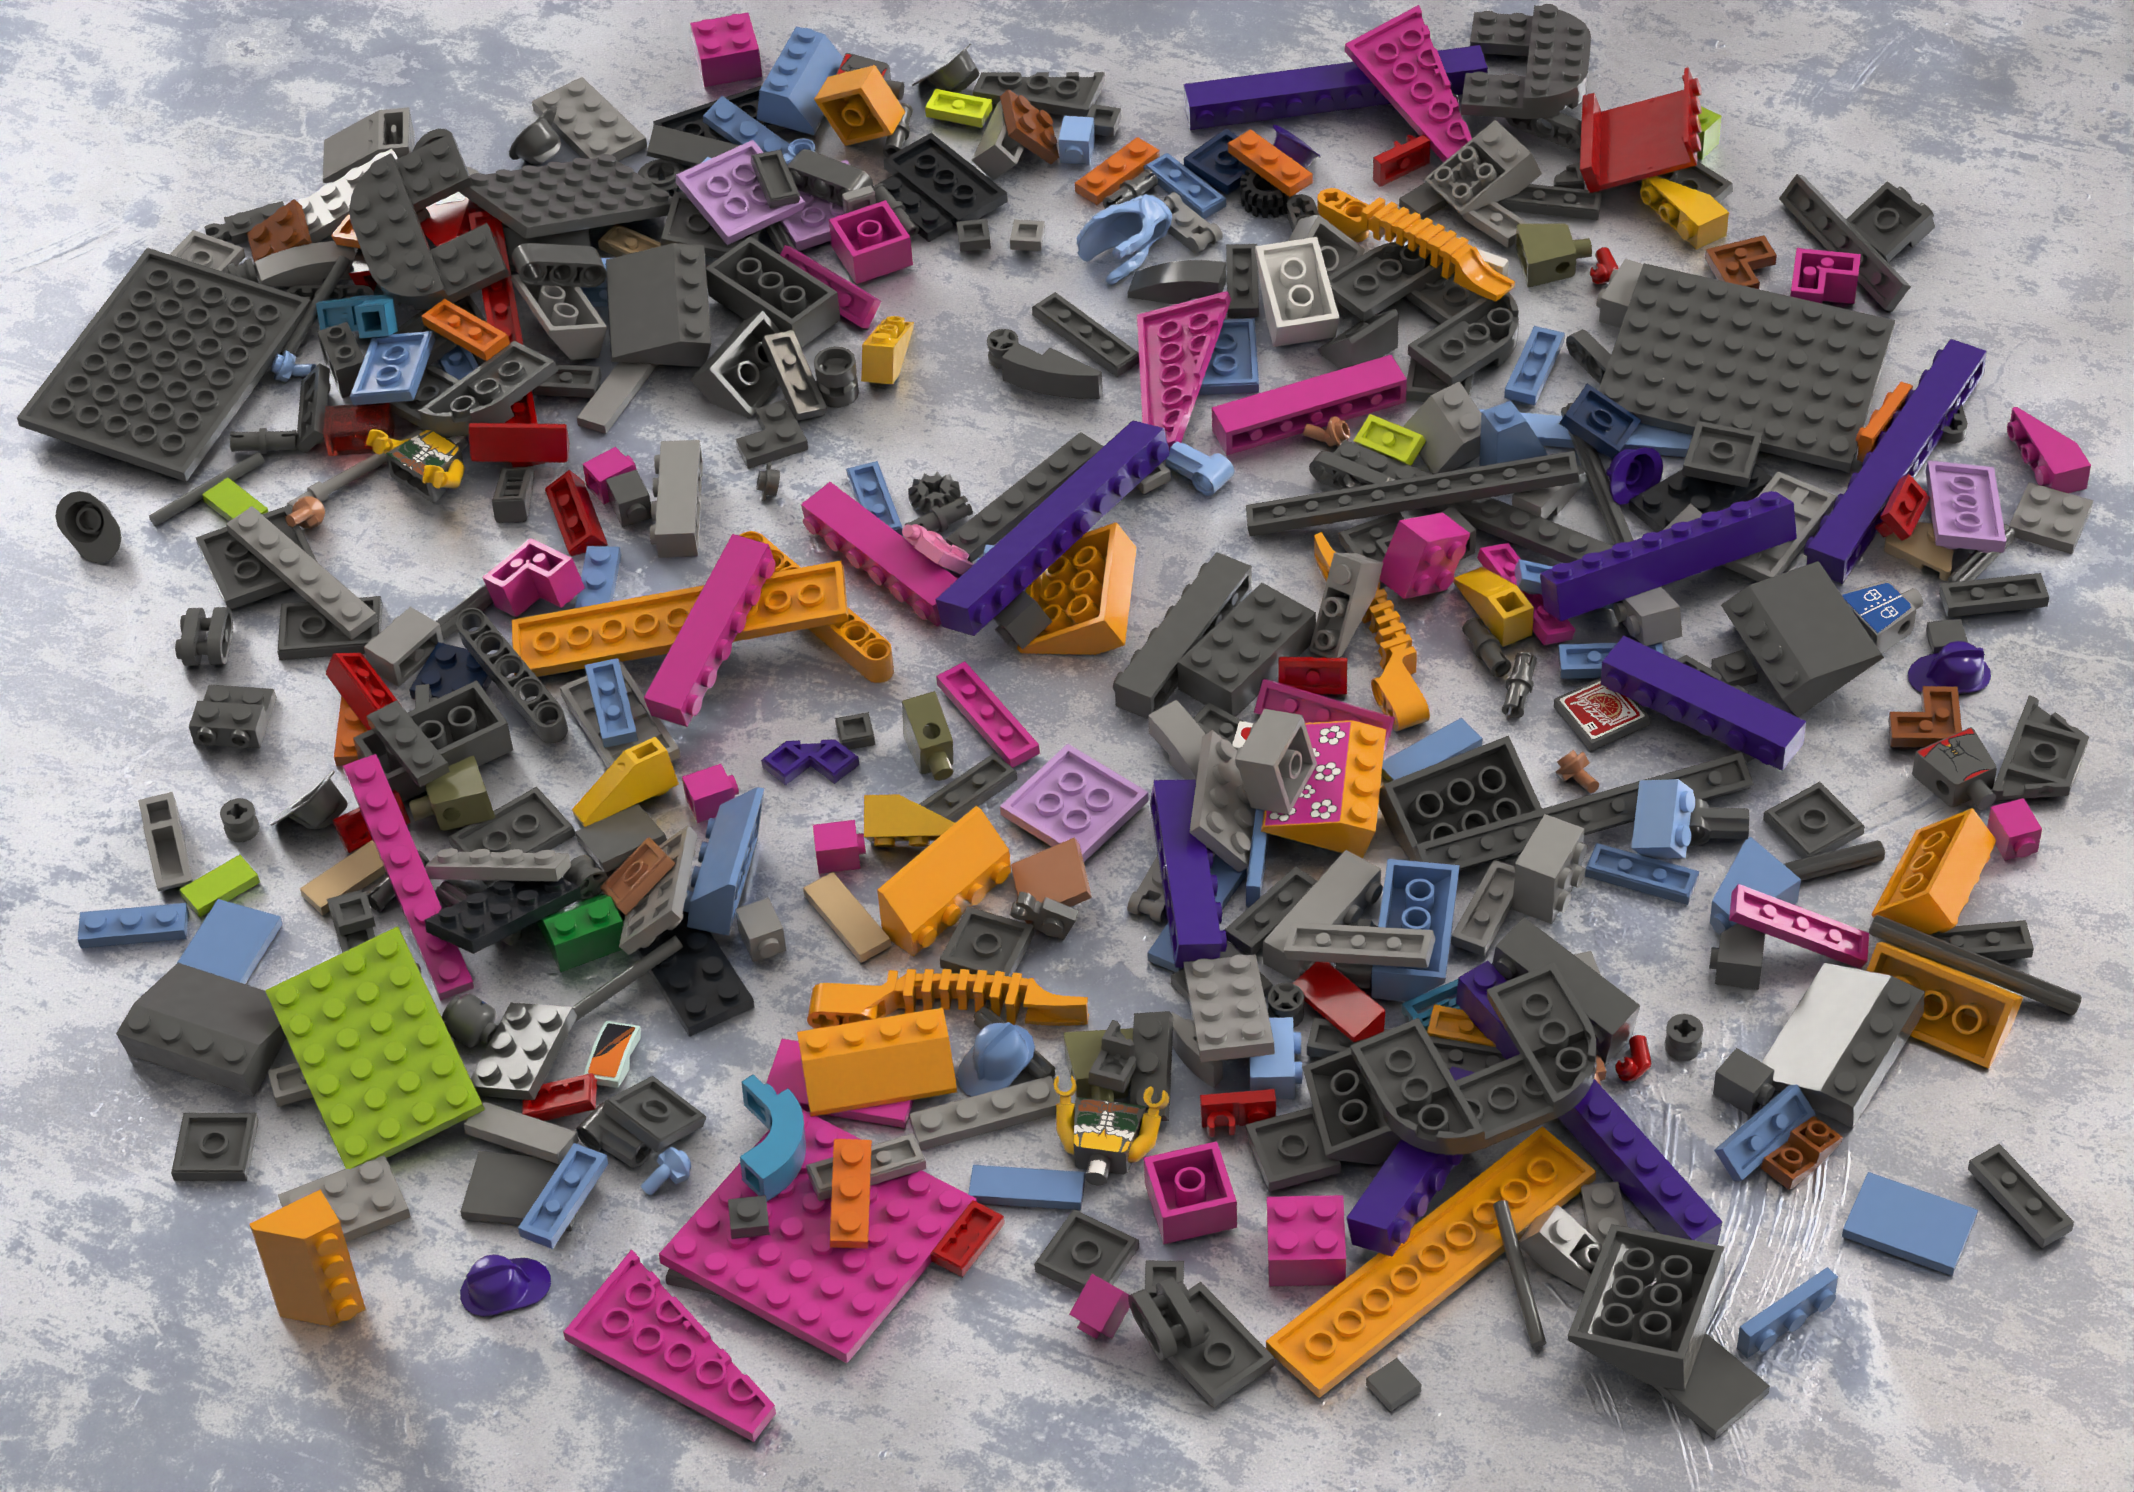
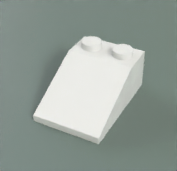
[1255,237,1339,347]

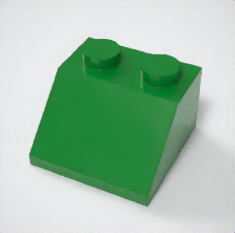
[537,894,623,972]

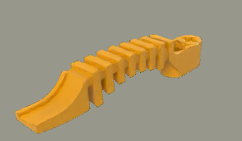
[1317,188,1515,301]
[1314,532,1430,732]
[807,969,1089,1029]

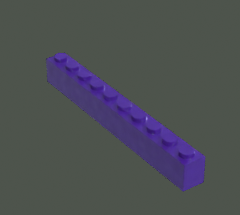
[1183,45,1488,130]
[1804,339,1987,584]
[935,420,1169,636]
[1456,961,1723,1245]

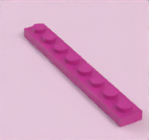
[343,754,474,1001]

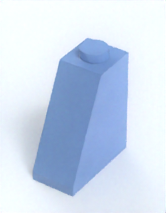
[1479,401,1548,466]
[1710,837,1801,935]

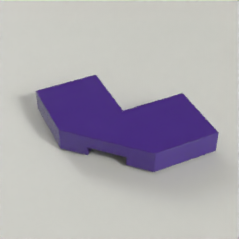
[761,739,860,786]

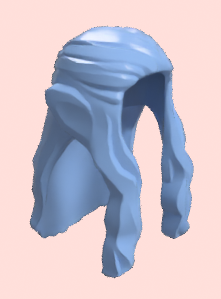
[1076,194,1172,285]

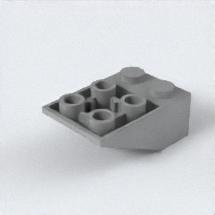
[323,107,415,183]
[1424,120,1542,215]

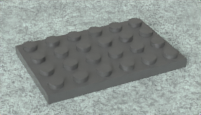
[459,154,673,239]

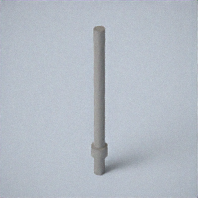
[287,428,425,510]

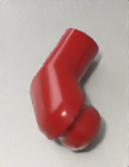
[1590,247,1619,285]
[1615,1035,1652,1082]

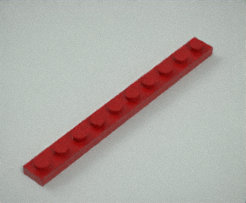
[468,211,545,467]

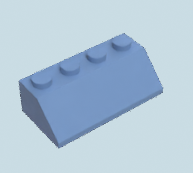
[757,26,843,135]
[683,787,764,936]
[1371,859,1460,1002]

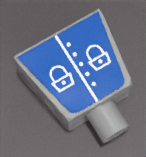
[1841,580,1923,654]

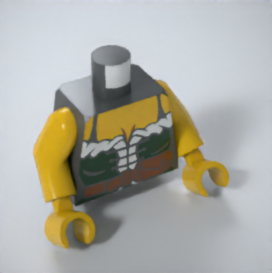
[366,429,468,503]
[1053,1076,1169,1186]

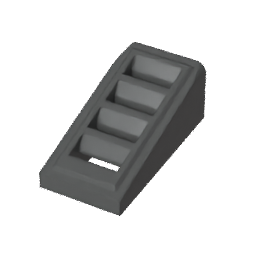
[492,467,534,523]

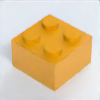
[814,65,905,146]

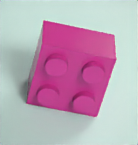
[690,12,762,87]
[829,200,913,284]
[1379,512,1470,599]
[1144,1141,1237,1244]
[1267,1195,1346,1287]

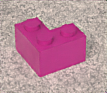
[1790,248,1861,304]
[482,538,585,617]

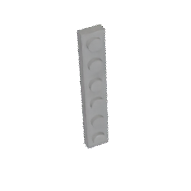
[226,506,378,640]

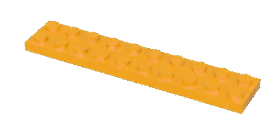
[512,561,849,677]
[1266,1126,1596,1398]

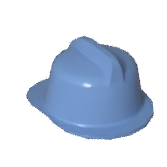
[957,1022,1035,1097]

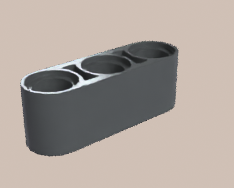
[787,149,873,207]
[512,243,607,287]

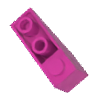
[2007,407,2091,493]

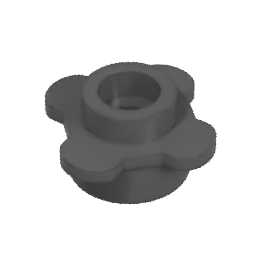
[756,462,780,501]

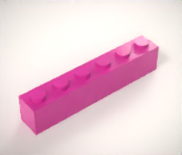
[1212,355,1407,456]
[801,482,957,627]
[644,534,775,727]

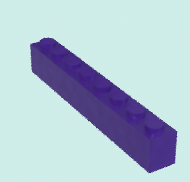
[1540,491,1797,622]

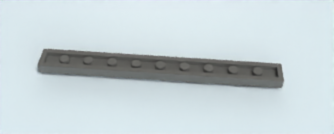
[1334,440,1612,563]
[1246,451,1579,537]
[1413,752,1754,872]

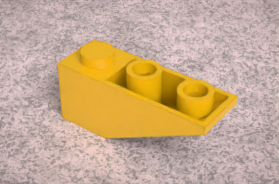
[1640,176,1729,250]
[861,316,914,384]
[1453,567,1534,647]
[572,737,679,827]
[864,794,955,847]

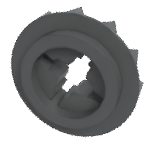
[638,159,685,193]
[908,471,961,514]

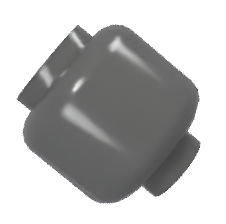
[442,994,498,1048]

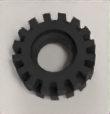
[1240,169,1296,218]

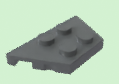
[1992,695,2089,800]

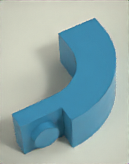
[316,295,398,338]
[740,1074,806,1202]

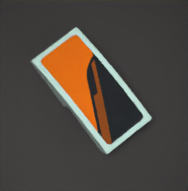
[584,1021,641,1088]

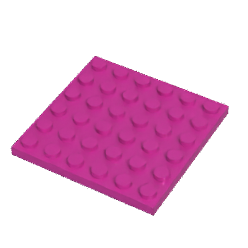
[659,1109,977,1363]

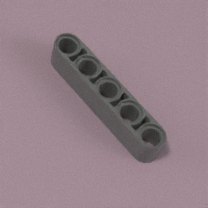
[456,608,568,744]

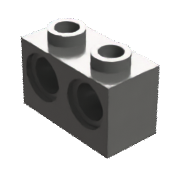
[317,322,364,398]

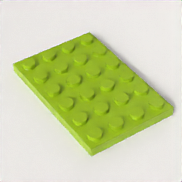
[265,926,485,1169]

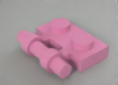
[902,524,974,575]

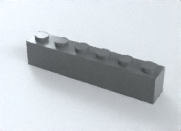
[1113,552,1252,719]

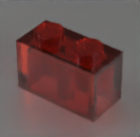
[323,402,395,456]

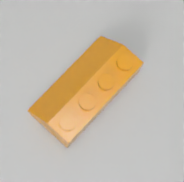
[877,806,1011,957]
[1871,808,1997,935]
[1866,941,2024,1068]
[797,1008,957,1117]
[249,1189,366,1327]

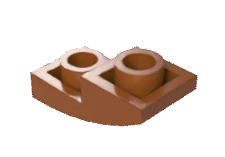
[1760,1116,1843,1190]

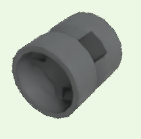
[814,346,859,408]

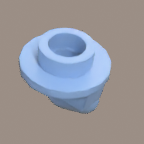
[271,350,316,382]
[641,1147,691,1195]

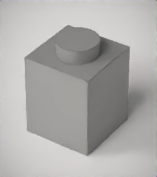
[735,898,786,962]

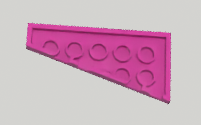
[1345,5,1472,163]
[1137,291,1231,451]
[563,1249,776,1442]

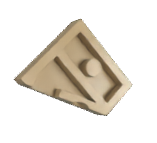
[1884,522,1953,581]

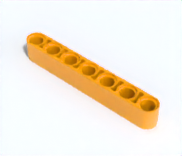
[739,531,894,683]

